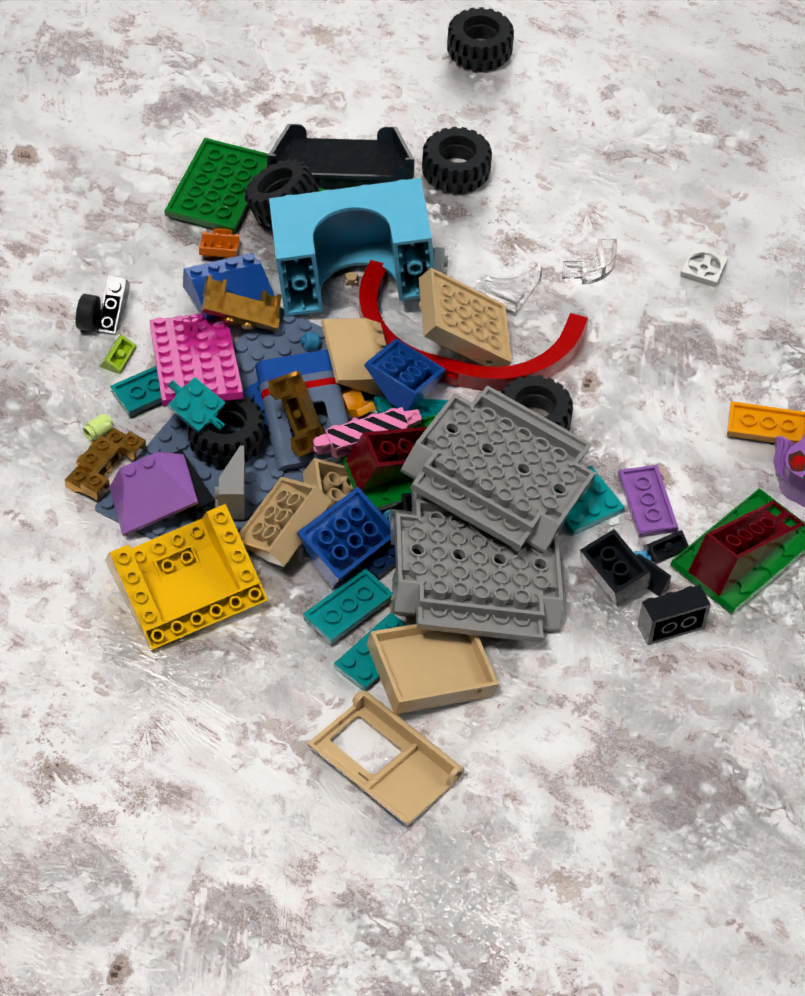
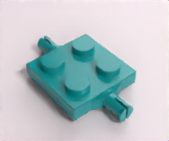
[167,377,225,433]

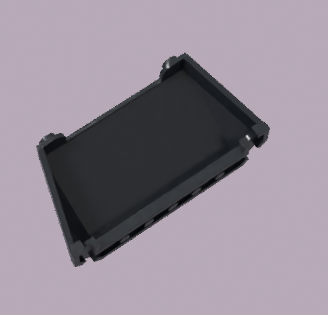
[267,124,415,190]

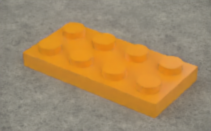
[727,401,805,444]

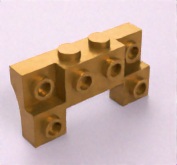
[201,275,282,331]
[267,370,324,457]
[65,428,146,501]

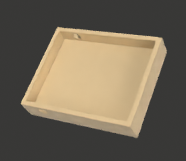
[419,268,512,367]
[366,624,499,714]

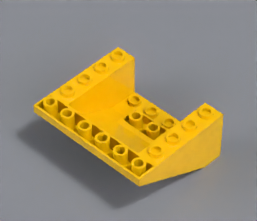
[105,504,268,651]

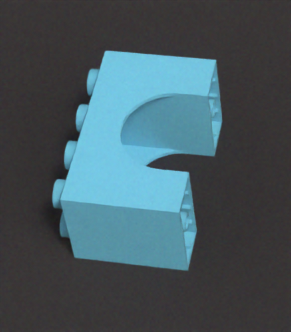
[269,178,435,316]

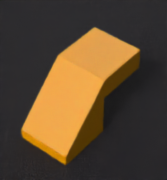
[341,387,376,417]

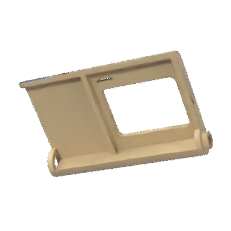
[307,690,464,825]

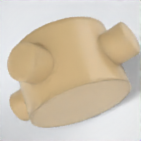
[344,272,358,286]

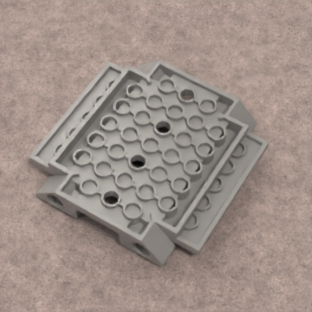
[401,385,598,553]
[390,490,564,643]

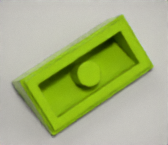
[99,334,137,373]

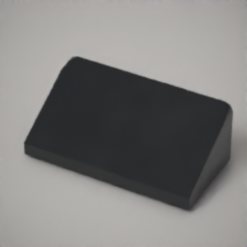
[642,530,689,564]
[637,554,671,596]

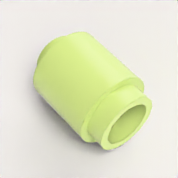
[83,414,113,441]

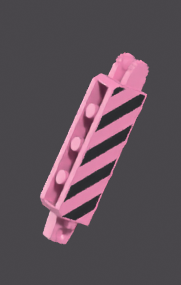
[313,407,422,458]

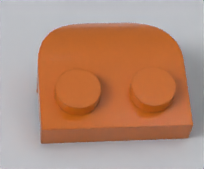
[199,228,239,259]

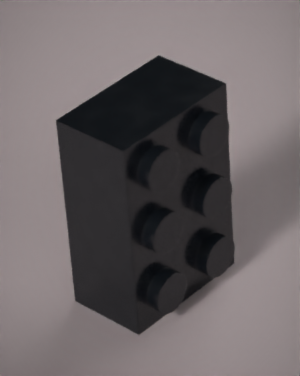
[580,529,651,606]
[637,585,711,645]

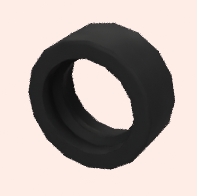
[75,293,101,332]

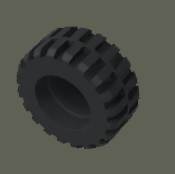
[447,7,514,71]
[422,127,492,194]
[244,159,319,227]
[500,375,573,431]
[187,394,264,467]

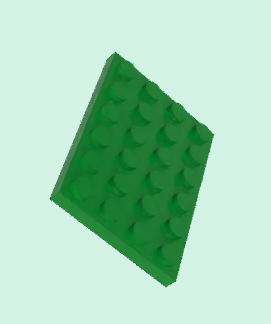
[165,137,268,234]

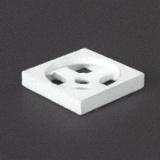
[680,246,728,287]

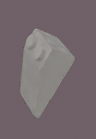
[215,446,245,519]

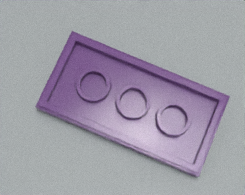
[618,465,679,537]

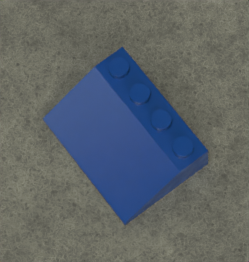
[183,253,274,320]
[364,338,445,411]
[297,487,391,588]

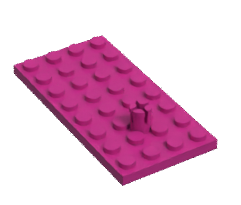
[149,313,243,407]

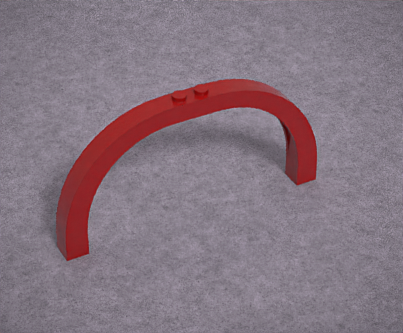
[359,260,588,391]

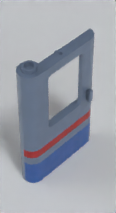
[255,350,348,471]

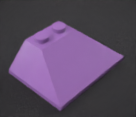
[110,452,199,536]

